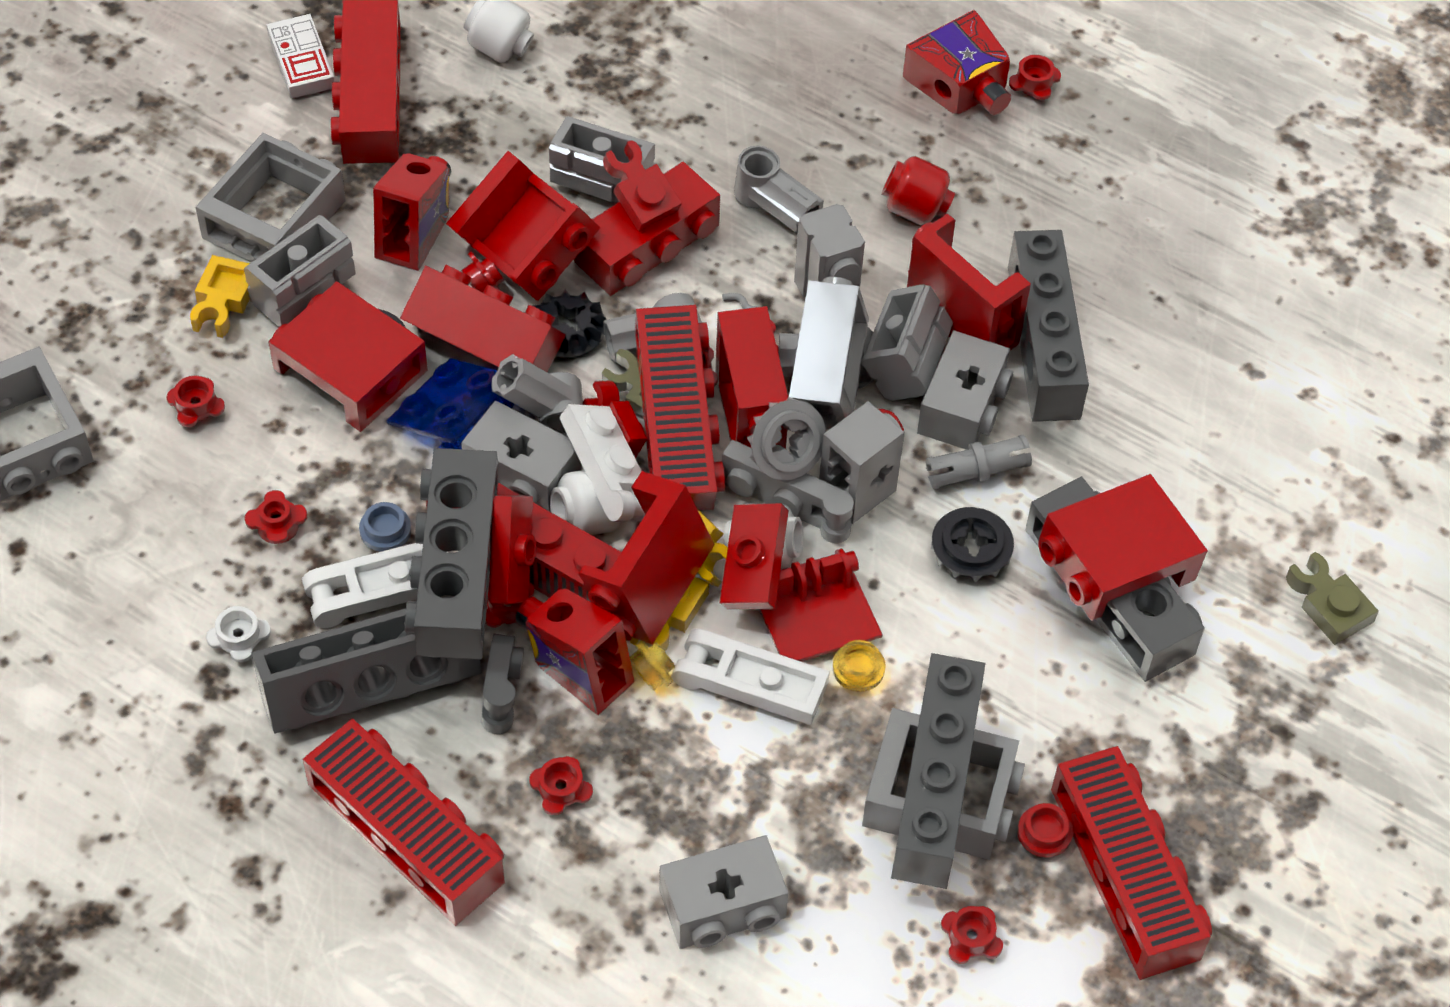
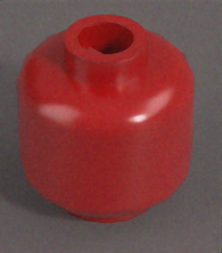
[881,156,955,226]

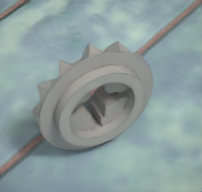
[747,397,826,481]

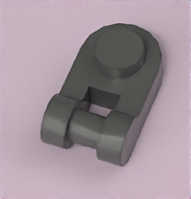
[481,633,524,734]

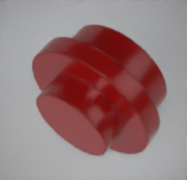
[1017,803,1073,858]

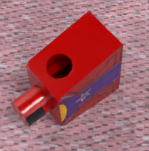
[903,10,1011,115]
[373,153,452,271]
[516,588,635,715]

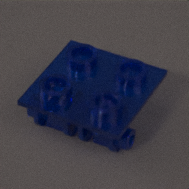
[386,358,514,449]

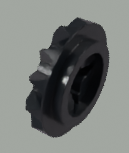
[532,289,606,357]
[931,507,1014,583]

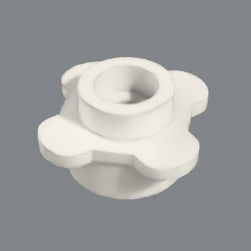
[206,606,271,662]

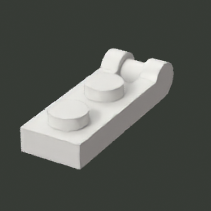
[559,404,645,522]
[302,543,448,628]
[671,629,830,725]

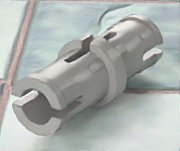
[926,435,1032,489]

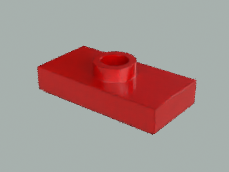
[489,495,536,604]
[720,503,789,609]

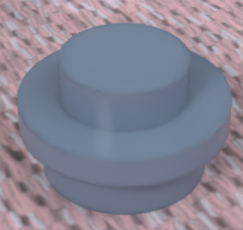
[359,502,411,552]

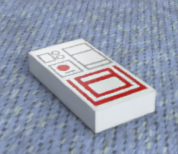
[266,14,335,99]

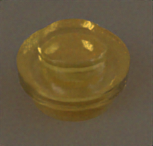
[832,640,886,692]
[630,641,676,691]

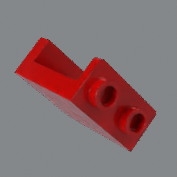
[446,151,601,301]
[907,214,1031,351]
[268,281,428,432]
[578,471,715,645]
[1038,474,1208,621]

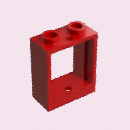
[715,306,788,449]

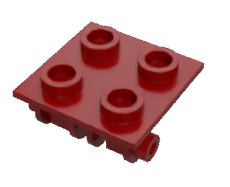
[759,548,883,662]

